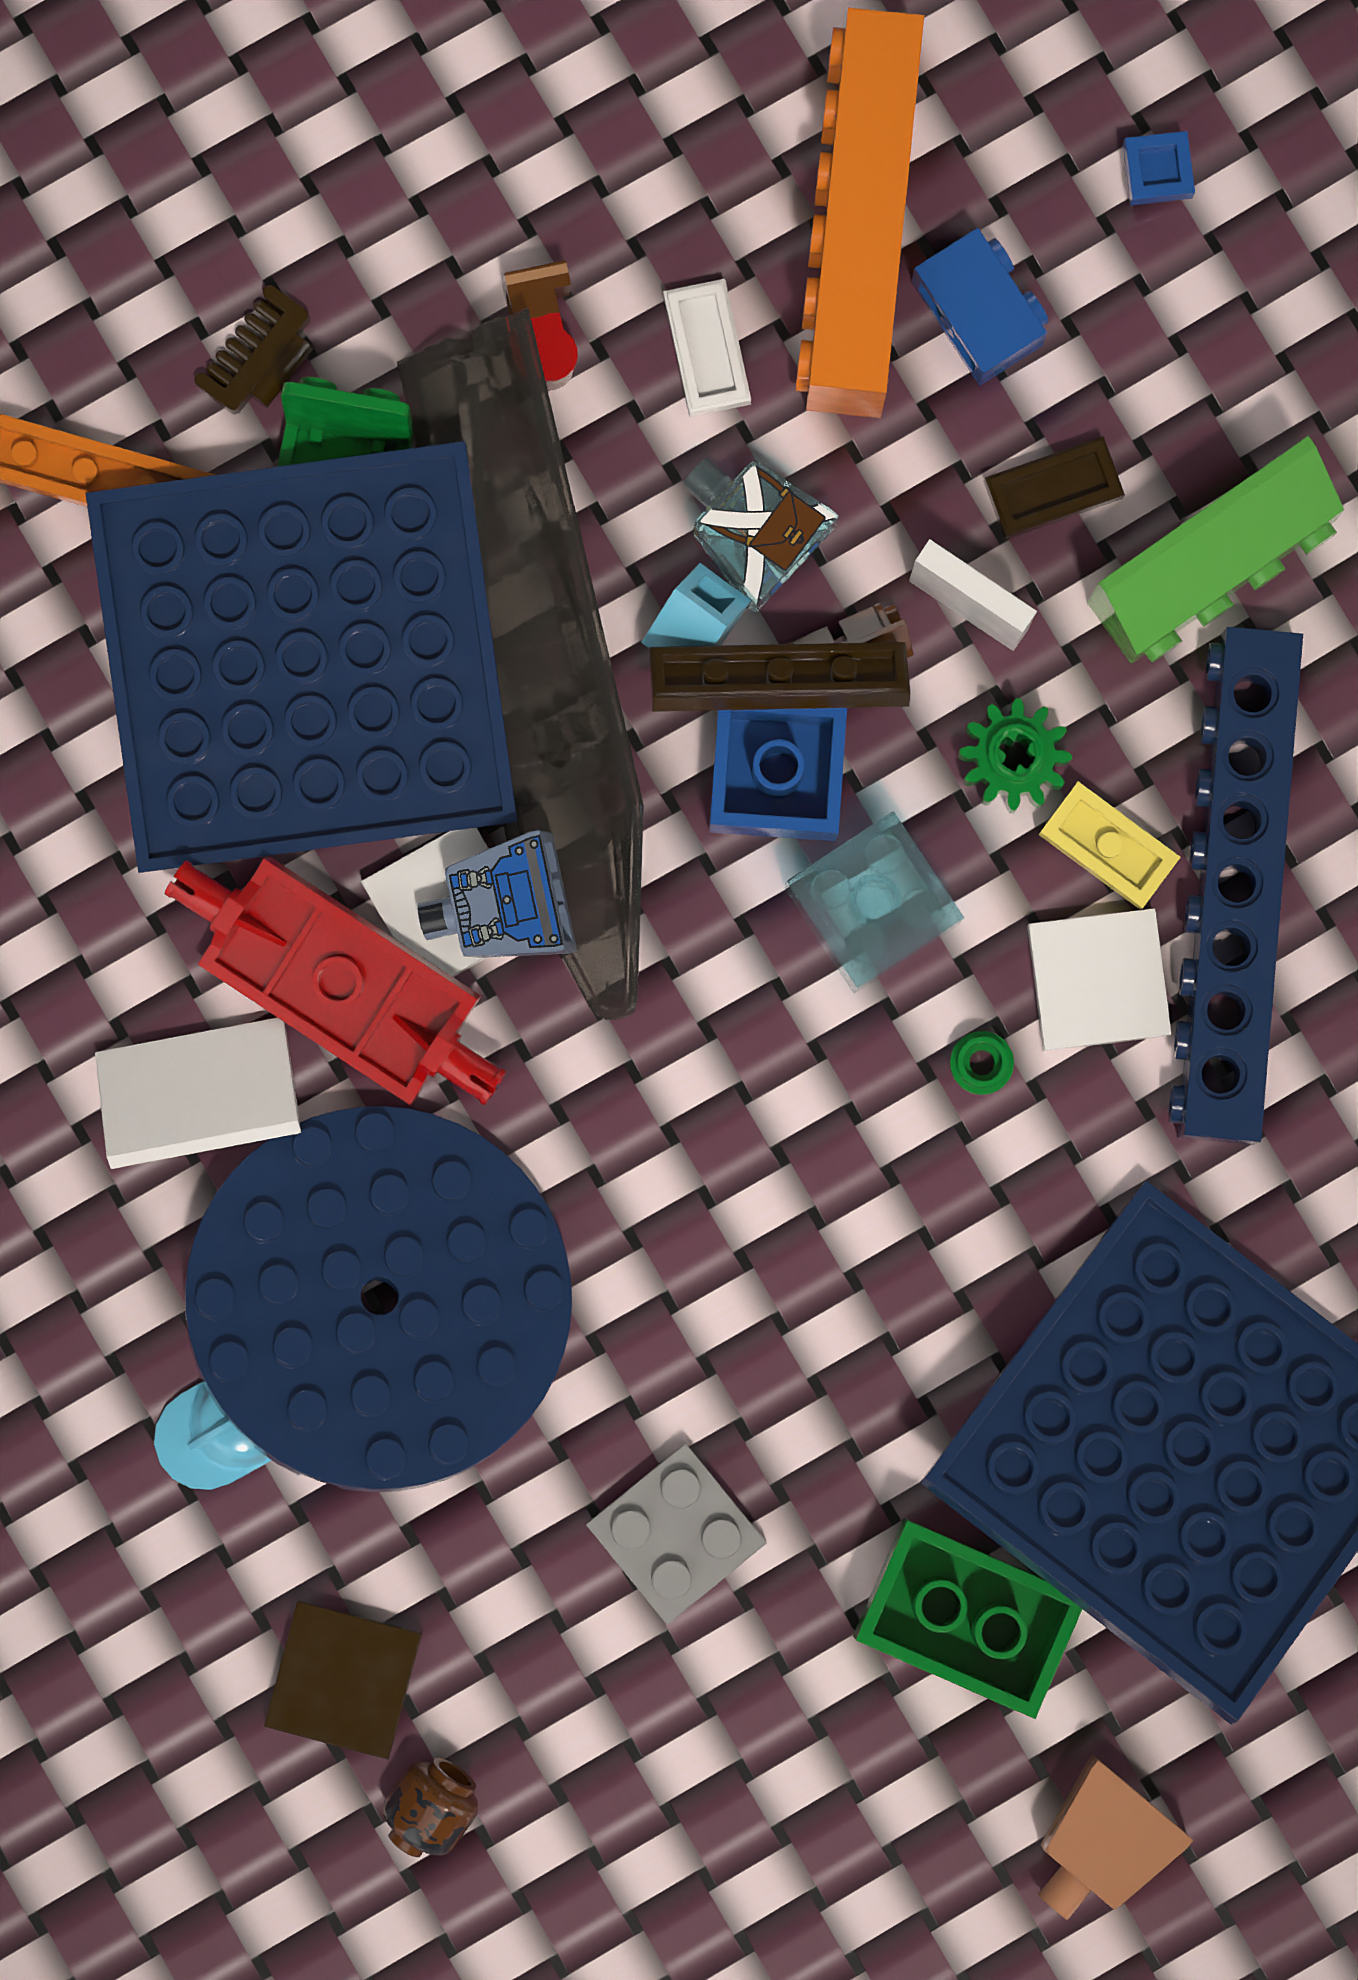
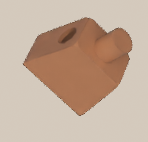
[1037,1755,1194,1920]

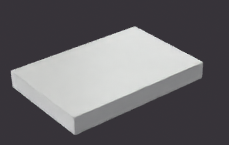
[95,1018,301,1169]

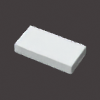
[663,279,751,417]

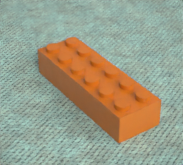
[795,8,925,418]

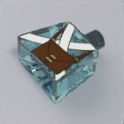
[682,457,839,614]

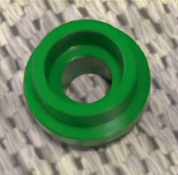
[950,1031,1014,1095]

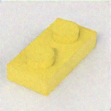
[1039,781,1180,910]

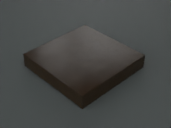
[264,1600,423,1760]

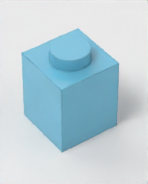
[641,563,751,648]

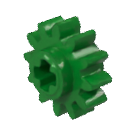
[958,698,1072,814]

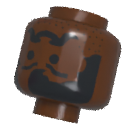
[383,1757,478,1857]

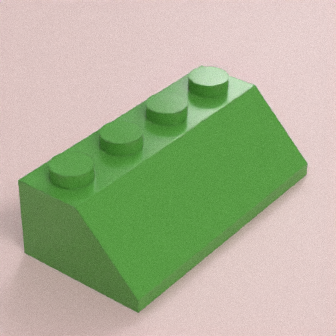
[1087,436,1344,664]

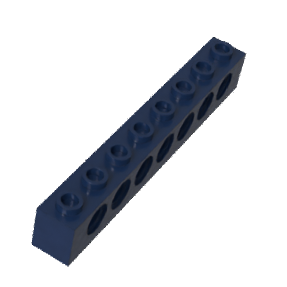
[1168,627,1303,1145]

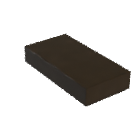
[983,436,1125,540]

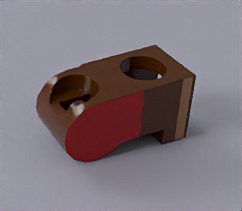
[502,260,578,390]

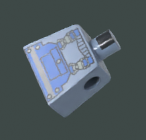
[418,830,577,958]

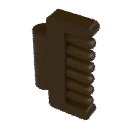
[194,285,314,414]

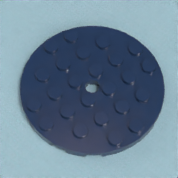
[185,1106,572,1492]

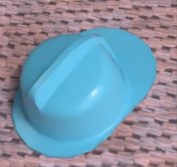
[154,1382,272,1490]

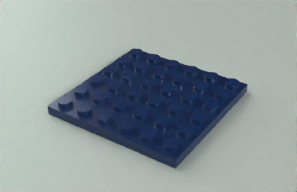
[85,441,518,873]
[919,1181,1358,1725]

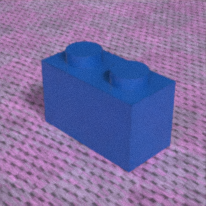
[911,228,1049,386]

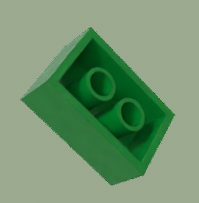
[853,1518,1082,1719]

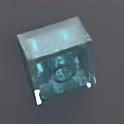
[785,811,964,994]

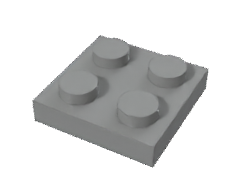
[586,1443,767,1625]

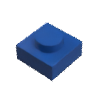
[1123,131,1195,206]

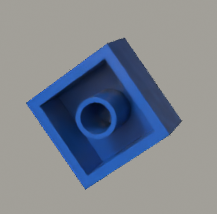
[710,708,847,841]

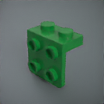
[277,377,414,467]

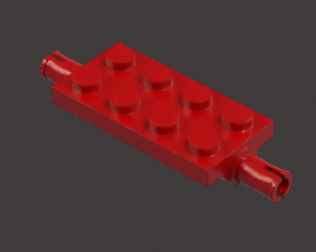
[164,856,507,1106]

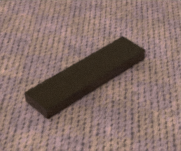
[649,642,911,712]

